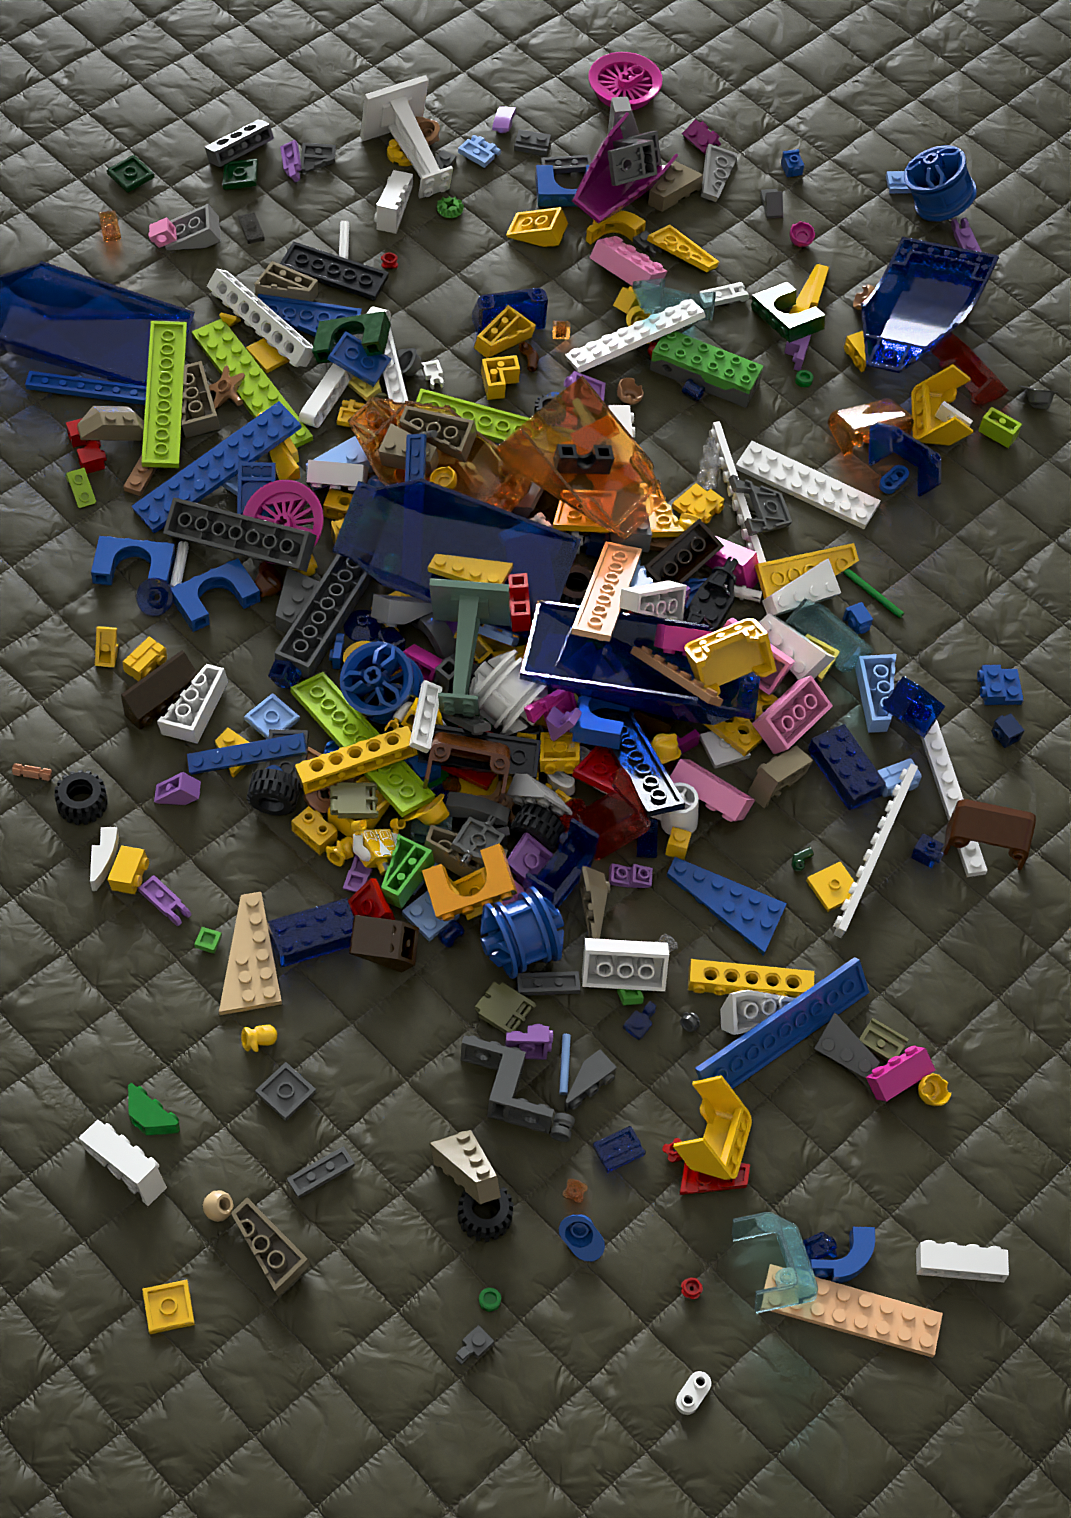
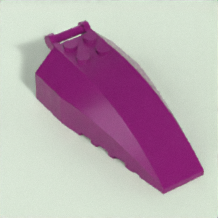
[572,112,678,224]

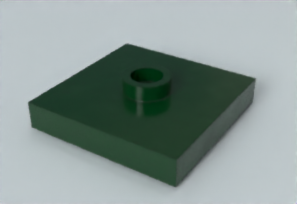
[107,154,155,193]
[222,159,259,190]

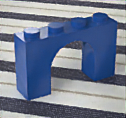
[535,165,590,206]
[91,536,176,591]
[170,558,260,632]
[570,677,634,750]

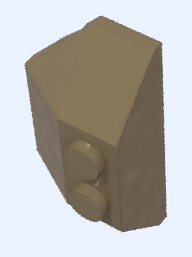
[77,406,144,441]

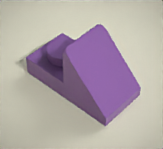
[785,335,811,371]
[546,706,582,742]

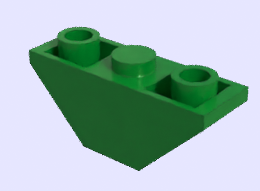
[128,1083,180,1136]

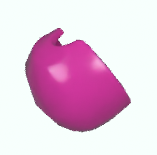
[789,221,815,247]

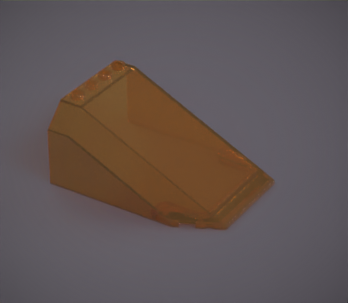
[494,375,666,540]

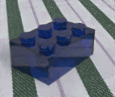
[881,676,945,738]

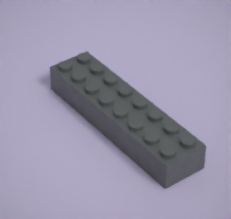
[163,497,317,572]
[274,541,379,679]

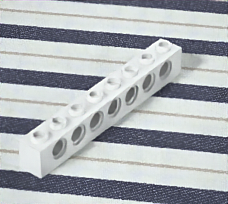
[207,269,313,367]

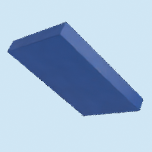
[327,331,392,387]

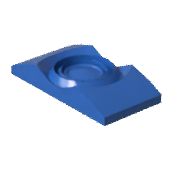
[237,462,276,519]

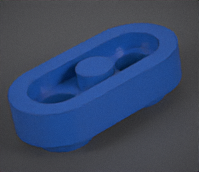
[879,465,909,494]

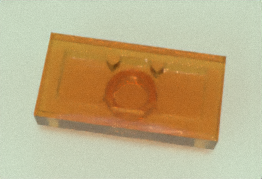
[98,210,121,242]

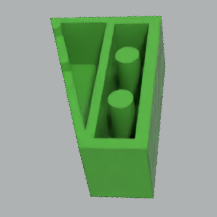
[381,834,435,909]

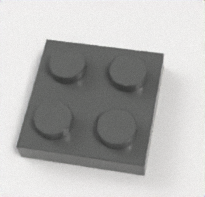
[255,1062,316,1121]

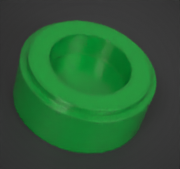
[795,370,813,387]
[479,1288,501,1312]

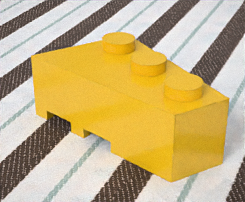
[474,305,536,358]

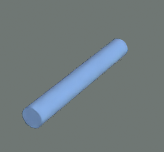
[559,1034,571,1095]

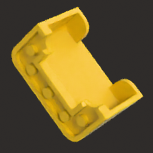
[684,618,777,696]

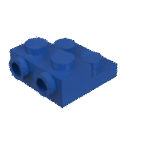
[977,665,1023,705]

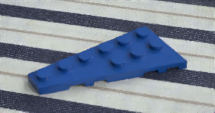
[667,857,787,956]

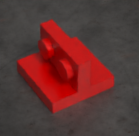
[347,878,395,920]

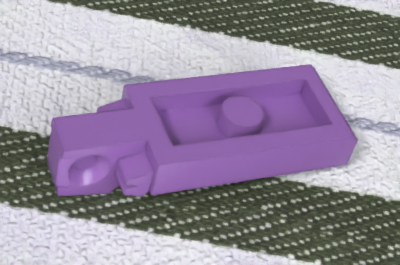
[280,140,302,183]

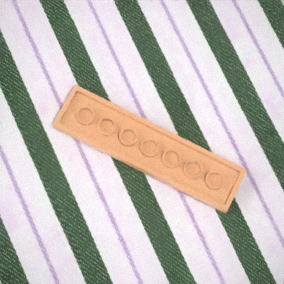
[571,541,642,642]
[759,1264,943,1358]

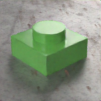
[194,927,222,954]
[617,989,644,1005]

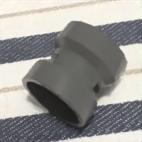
[550,1113,575,1142]

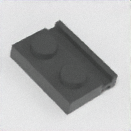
[514,129,551,156]

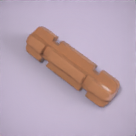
[12,763,52,781]

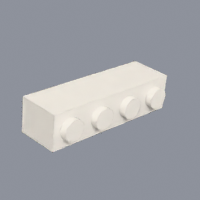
[916,1240,1009,1283]

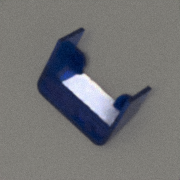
[869,422,941,496]
[523,818,600,909]

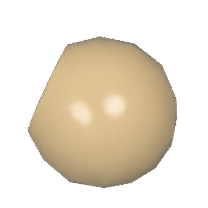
[203,1190,234,1222]

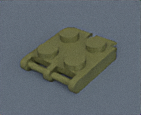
[330,782,379,819]
[475,982,536,1034]

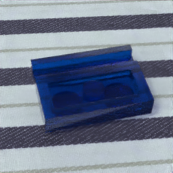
[593,1126,646,1173]

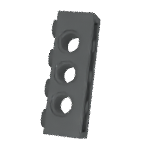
[205,119,274,167]

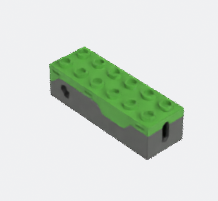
[648,331,763,408]

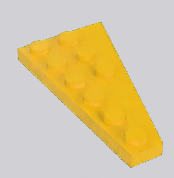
[755,543,859,599]

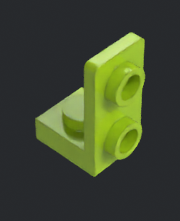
[65,468,96,508]

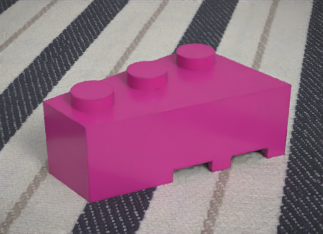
[705,536,759,589]

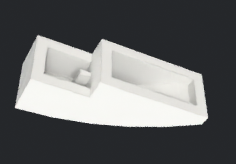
[90,827,119,891]

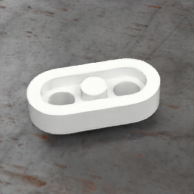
[675,1371,711,1415]

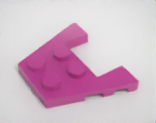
[524,686,577,757]

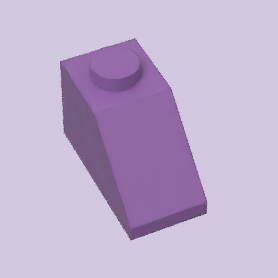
[154,772,201,805]

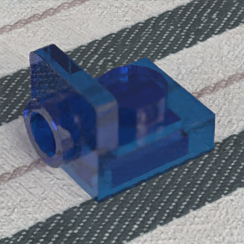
[800,1231,838,1263]

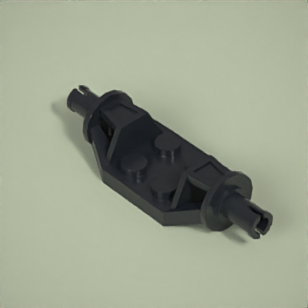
[679,557,739,632]

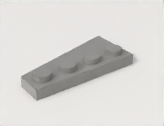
[701,144,739,202]

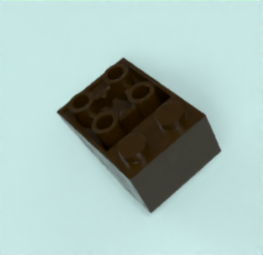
[349,915,419,973]

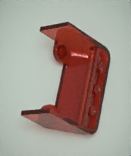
[930,332,1009,406]

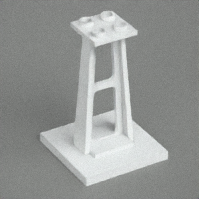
[360,75,453,199]

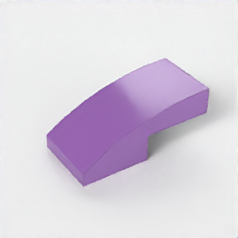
[343,855,373,893]

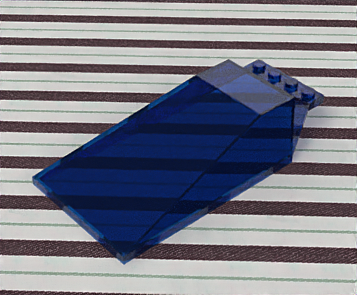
[0,261,195,386]
[332,478,581,644]
[519,599,760,725]

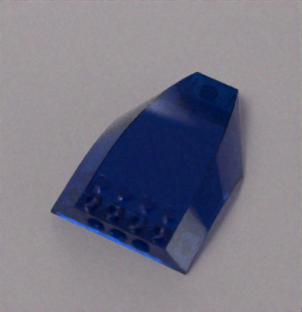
[861,237,999,373]

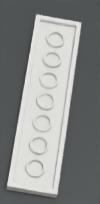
[565,299,706,373]
[735,441,881,529]

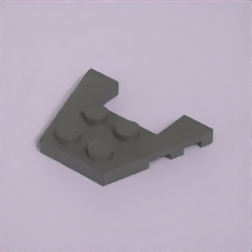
[728,475,792,536]

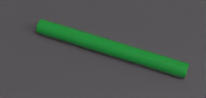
[844,568,904,618]

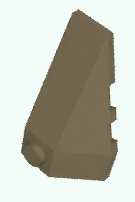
[579,866,610,939]

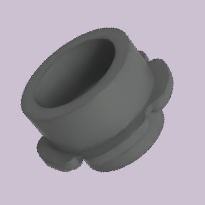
[680,1012,700,1032]

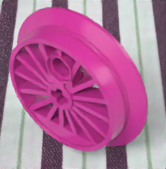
[588,52,663,110]
[243,480,324,564]

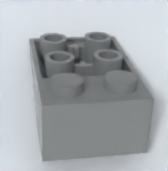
[506,773,573,816]

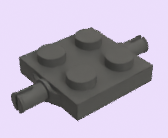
[450,815,505,867]

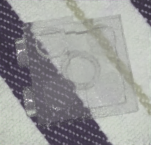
[697,437,722,489]

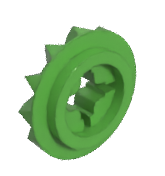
[437,196,464,218]

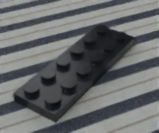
[280,241,388,301]
[418,724,541,779]

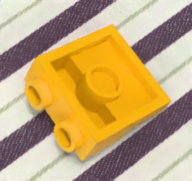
[672,483,724,524]
[540,732,580,774]

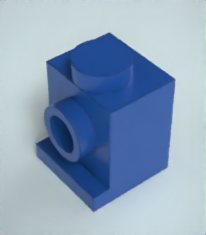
[781,149,804,177]
[843,602,873,634]

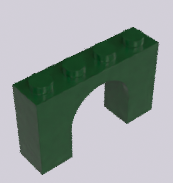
[751,282,825,343]
[312,311,391,364]

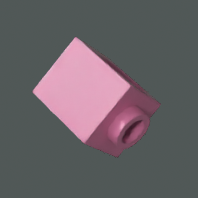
[148,217,177,248]

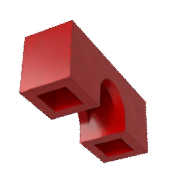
[66,418,107,474]
[508,573,532,632]

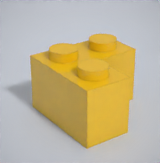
[481,355,520,400]

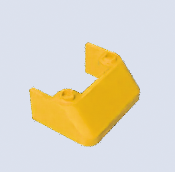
[911,364,973,445]
[673,1075,752,1180]

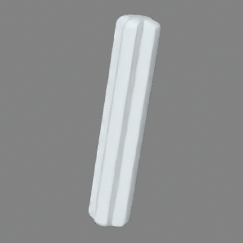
[339,220,349,259]
[170,541,189,588]

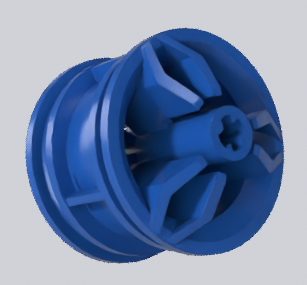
[903,145,977,221]
[340,641,424,725]
[480,886,564,979]

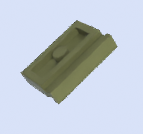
[859,1018,909,1063]

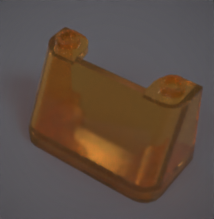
[827,398,914,455]

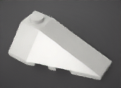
[720,990,795,1035]

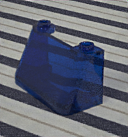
[472,288,548,336]

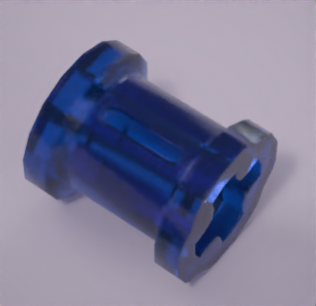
[682,379,705,401]
[437,920,465,948]

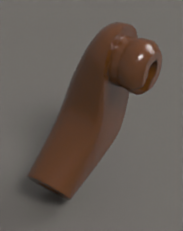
[519,341,539,372]

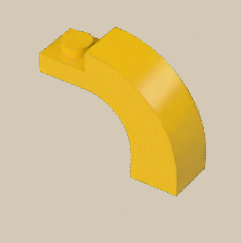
[586,210,646,245]

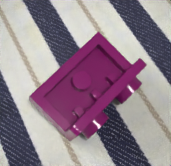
[682,119,721,155]

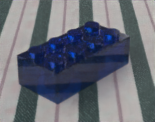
[808,724,886,810]
[268,898,354,968]

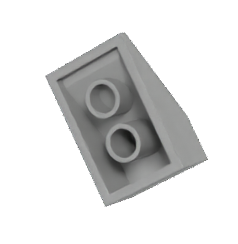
[165,204,221,250]
[371,594,433,627]

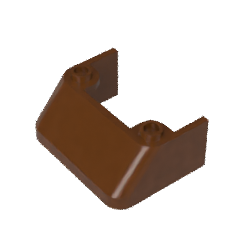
[423,732,511,804]
[943,799,1036,870]

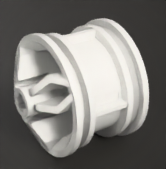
[469,649,552,735]

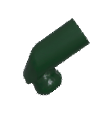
[791,847,814,871]

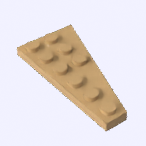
[219,892,282,1015]

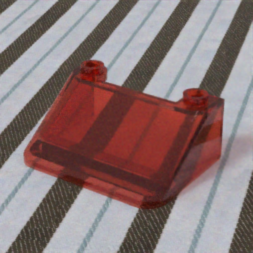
[557,767,650,860]

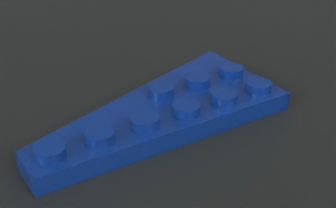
[258,294,362,337]

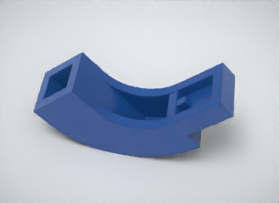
[808,1227,875,1284]

